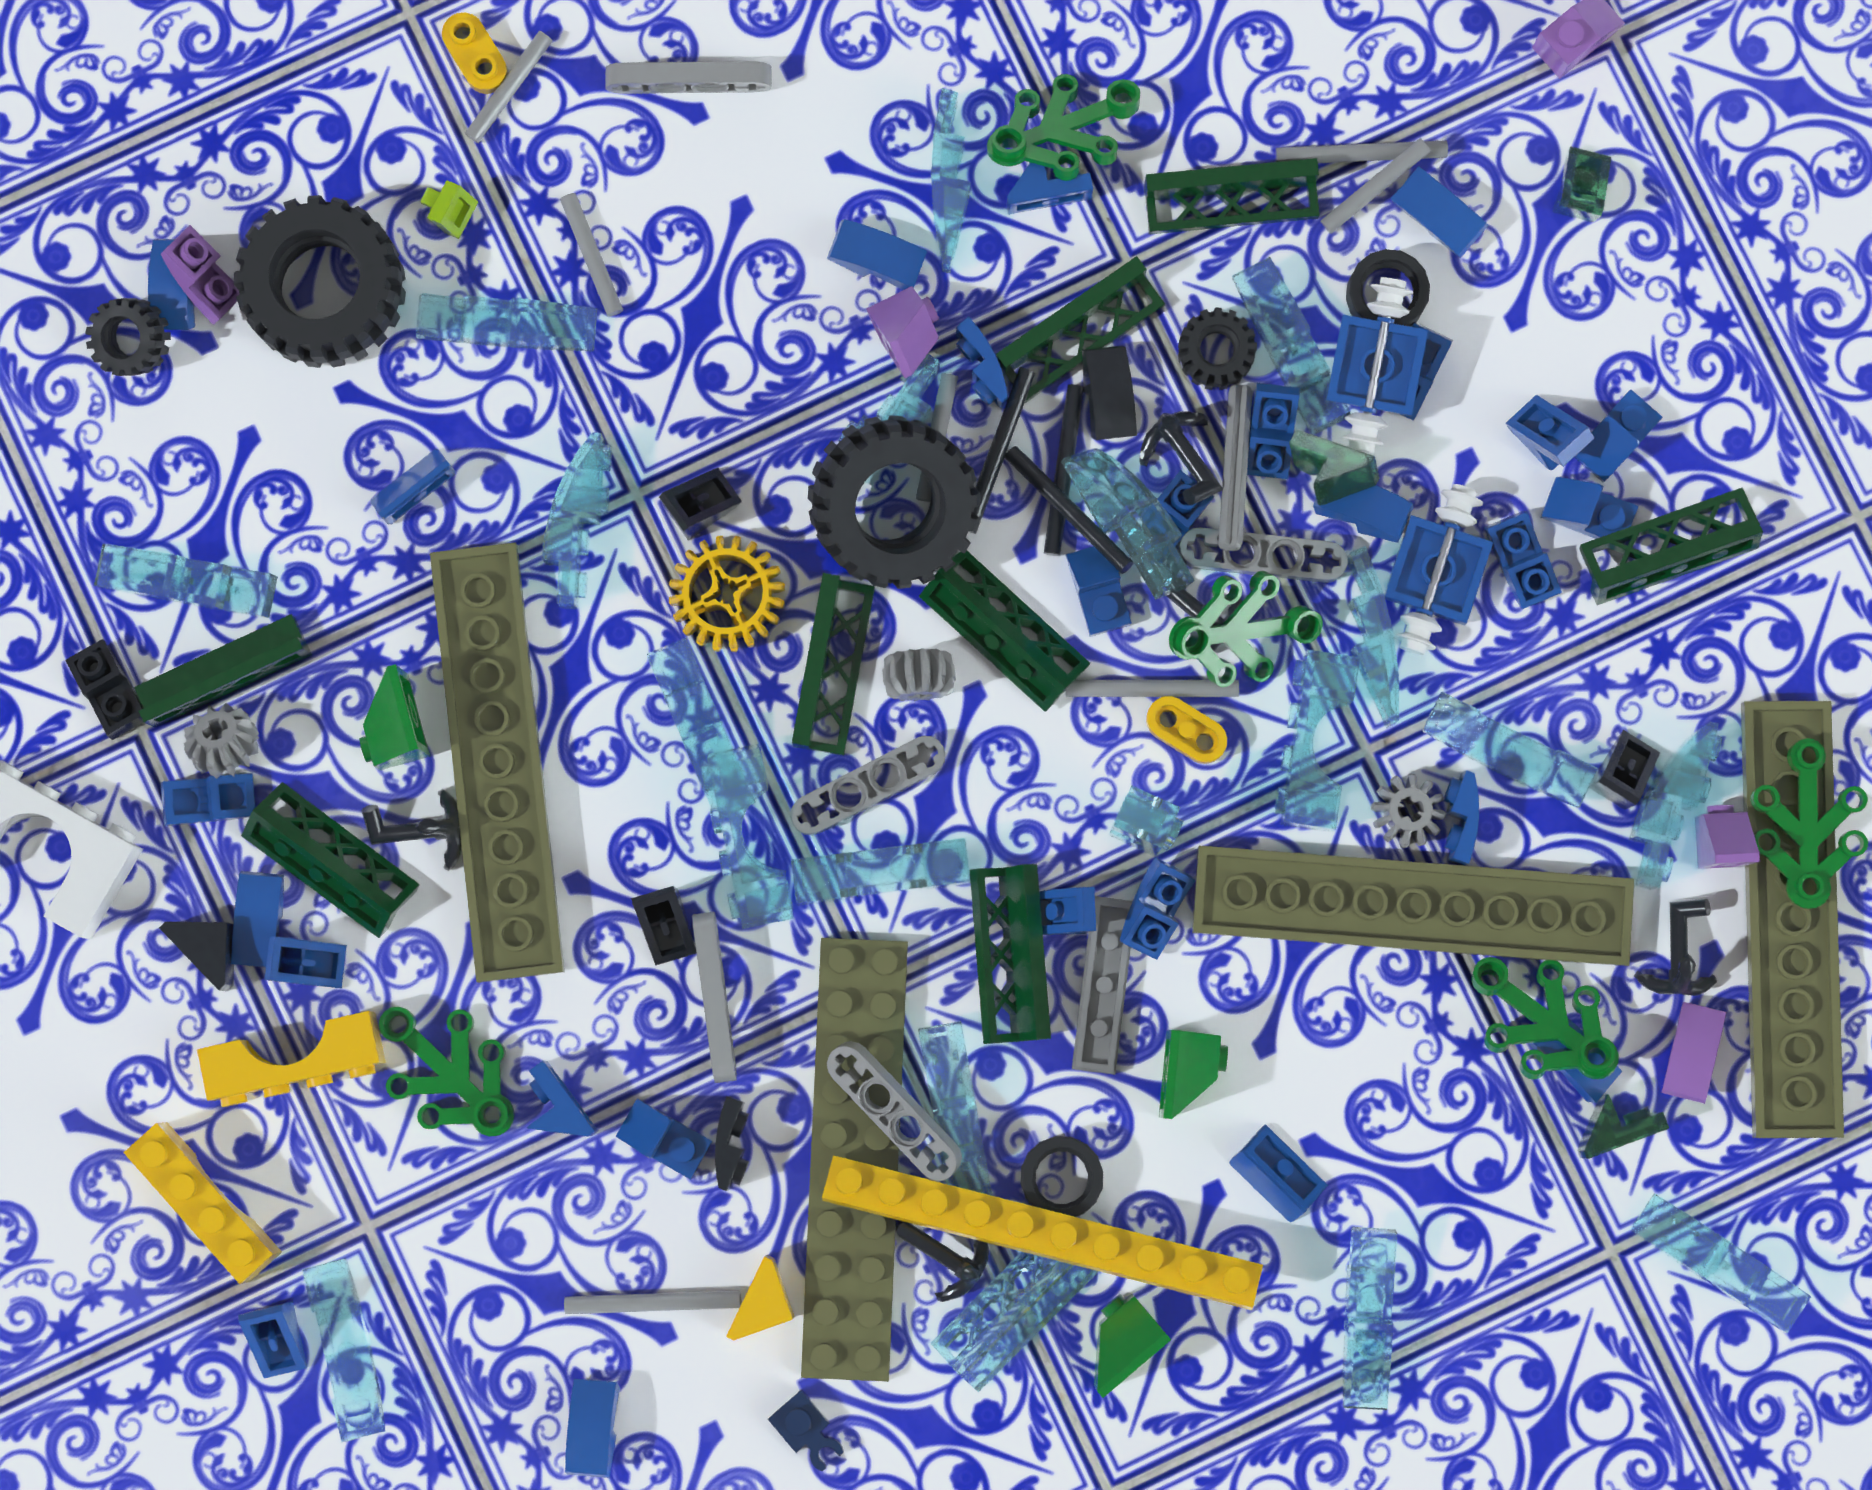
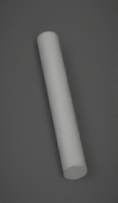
[465,31,553,143]
[1320,138,1431,234]
[560,193,623,317]
[915,373,958,502]

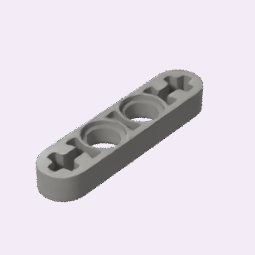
[605,61,772,94]
[1179,528,1348,583]
[790,736,945,835]
[692,912,737,1083]
[827,1041,962,1181]

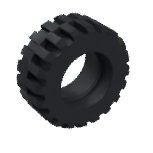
[234,195,406,368]
[807,415,981,589]

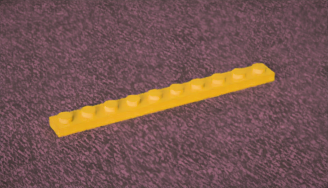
[822,1155,1263,1310]

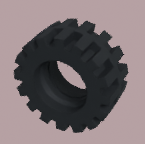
[85,298,171,376]

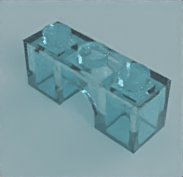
[1108,785,1184,856]

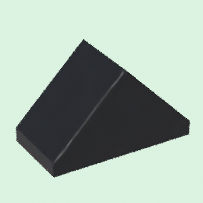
[659,467,742,541]
[1588,730,1660,810]
[631,886,697,966]
[159,922,234,992]

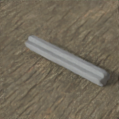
[1218,385,1253,551]

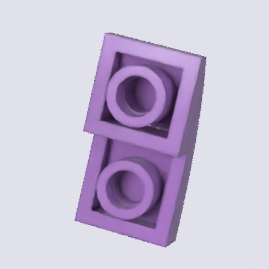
[161,225,239,325]
[1661,1002,1727,1104]

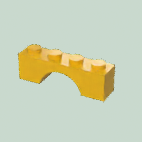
[197,1011,386,1107]
[123,1122,282,1284]

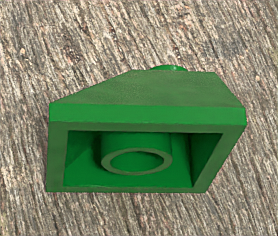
[359,664,431,770]
[1158,1030,1228,1119]
[1094,1294,1171,1398]

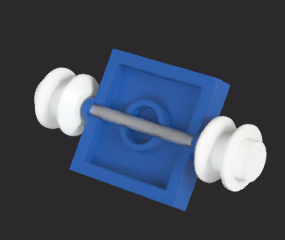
[1326,277,1428,453]
[1383,484,1493,656]

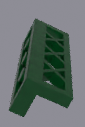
[1144,158,1320,235]
[996,256,1165,403]
[1579,487,1763,606]
[919,550,1091,713]
[792,573,875,756]
[134,614,312,727]
[241,782,420,938]
[969,864,1051,1044]

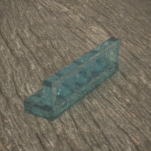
[930,1252,1099,1392]

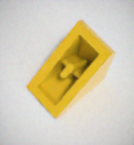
[726,1254,795,1341]

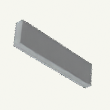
[1072,896,1132,1075]

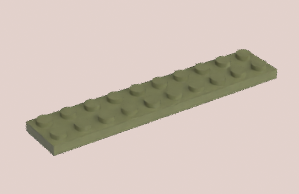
[430,542,565,983]
[1741,701,1844,1138]
[1192,846,1635,966]
[801,938,908,1382]

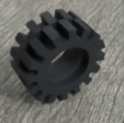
[1178,307,1257,390]

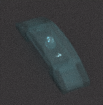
[1422,692,1598,808]
[302,1258,386,1443]

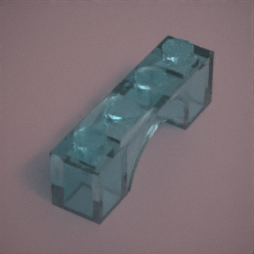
[1274,650,1360,832]
[701,743,794,929]
[791,838,970,906]

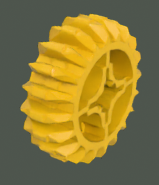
[669,536,785,652]

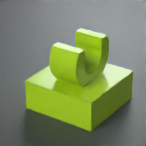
[420,180,478,239]

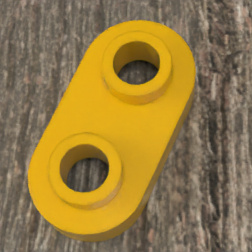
[442,12,508,94]
[1146,696,1227,764]

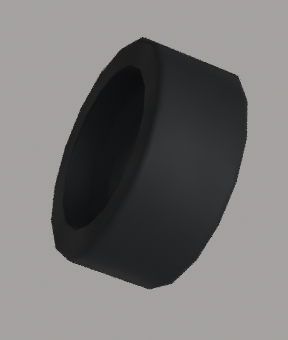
[1346,249,1430,327]
[1020,1136,1104,1217]

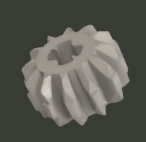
[882,648,956,701]
[183,703,259,779]
[1371,774,1446,848]

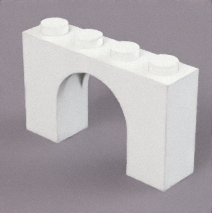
[0,760,143,939]

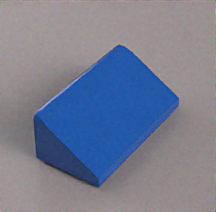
[370,449,456,525]
[1229,1124,1328,1222]

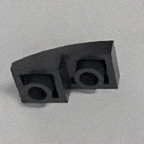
[1082,345,1137,440]
[65,639,144,740]
[715,1096,749,1191]

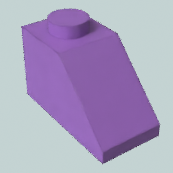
[1532,0,1625,79]
[866,286,939,378]
[1695,805,1760,869]

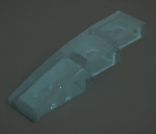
[931,88,971,274]
[1232,257,1350,436]
[416,293,598,352]
[94,544,278,618]
[1347,545,1399,729]
[646,637,756,820]
[918,1021,992,1196]
[1629,1194,1812,1333]

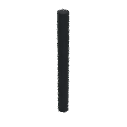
[968,367,1036,534]
[1043,384,1084,556]
[1005,446,1134,574]

